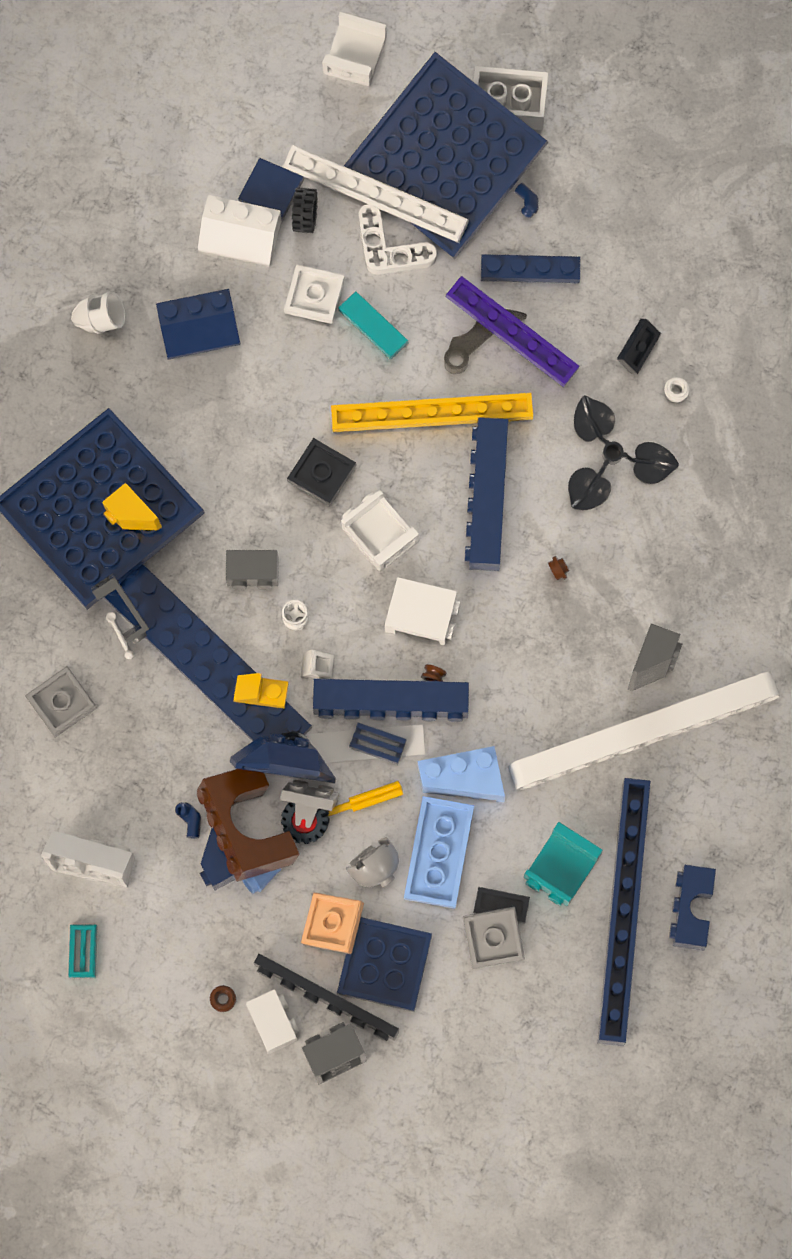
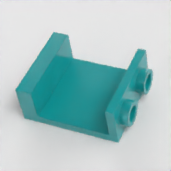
[524,822,603,907]

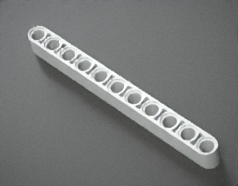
[508,671,780,791]

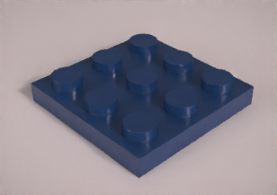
[337,917,432,1012]

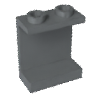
[91,573,149,644]

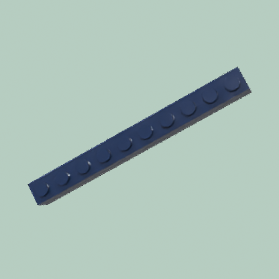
[597,778,651,1046]

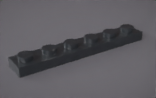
[254,953,399,1042]

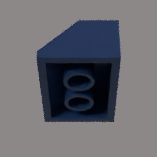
[156,289,241,360]

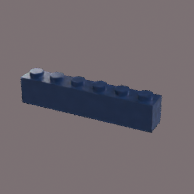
[464,417,508,571]
[313,679,469,722]

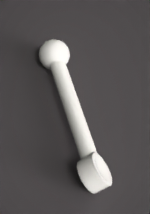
[106,612,135,660]

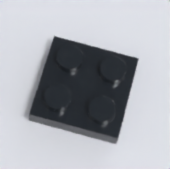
[287,438,356,506]

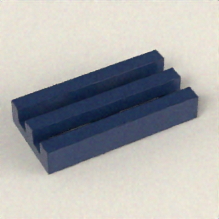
[349,722,407,765]

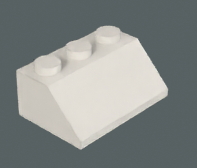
[198,195,282,267]

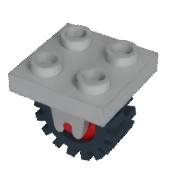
[280,780,339,844]

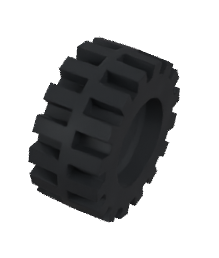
[292,188,318,233]

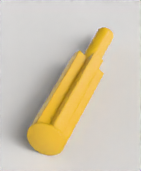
[328,781,403,816]

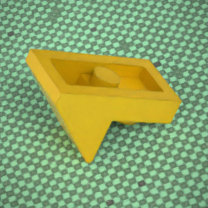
[233,673,289,709]

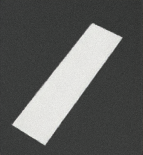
[307,724,426,763]

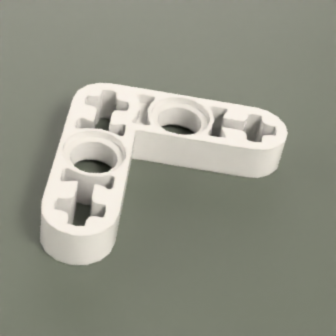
[359,204,437,275]

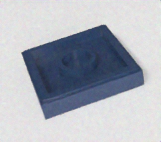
[238,157,304,221]

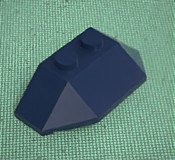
[230,733,336,784]

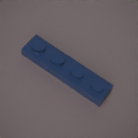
[481,254,580,283]

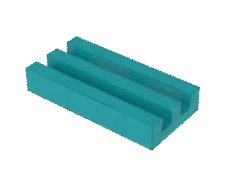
[68,925,97,978]

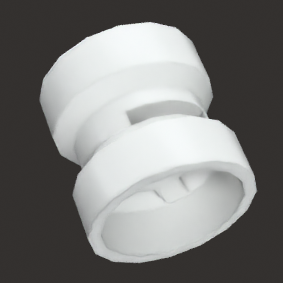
[282,600,308,631]

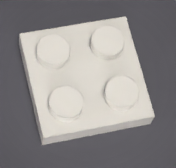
[284,265,345,324]

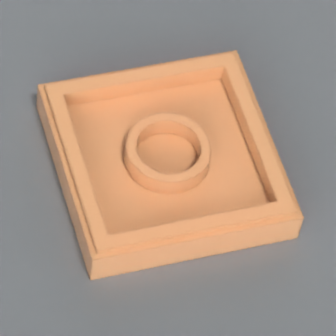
[301,892,364,954]

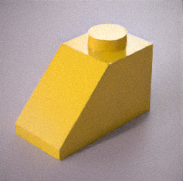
[102,483,162,530]

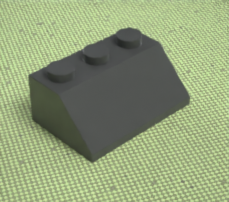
[628,623,683,691]

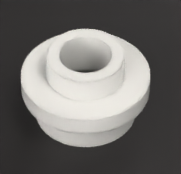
[664,377,689,402]

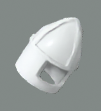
[71,292,125,334]

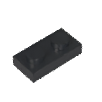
[617,318,661,374]
[473,887,530,924]

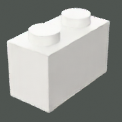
[246,989,300,1054]

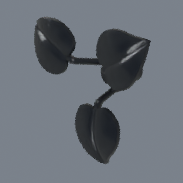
[568,395,679,510]

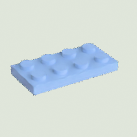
[404,796,474,909]

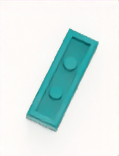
[338,291,408,360]

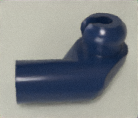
[515,182,538,218]
[175,802,201,839]

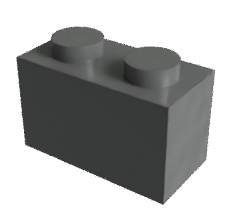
[226,550,279,590]

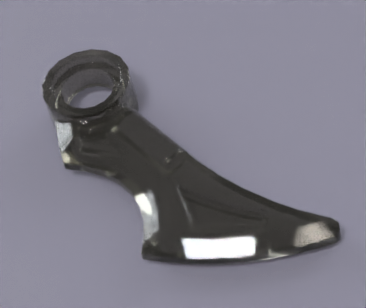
[444,309,527,374]

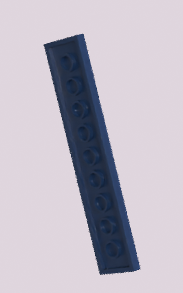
[103,565,312,742]

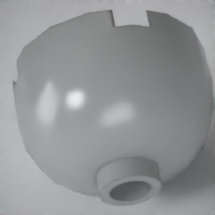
[346,837,399,887]

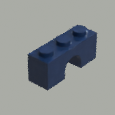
[669,864,716,951]

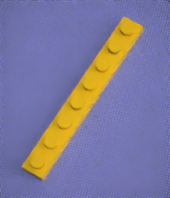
[331,393,533,432]

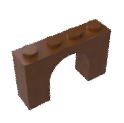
[197,769,300,882]

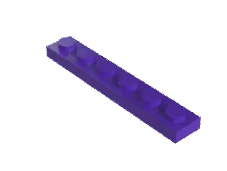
[446,276,580,387]

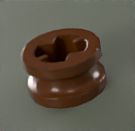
[421,664,447,682]

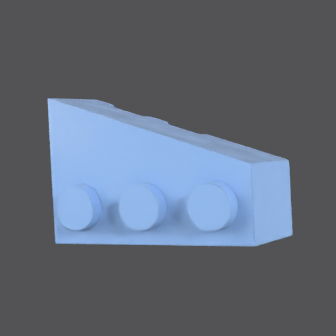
[418,746,505,802]

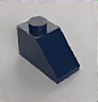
[199,828,236,891]

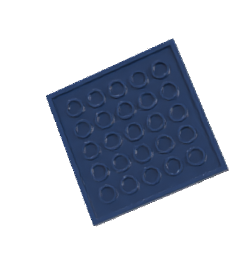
[344,52,549,259]
[0,408,205,610]

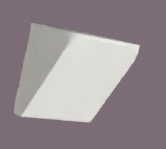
[301,650,334,679]

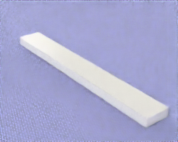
[283,145,469,243]

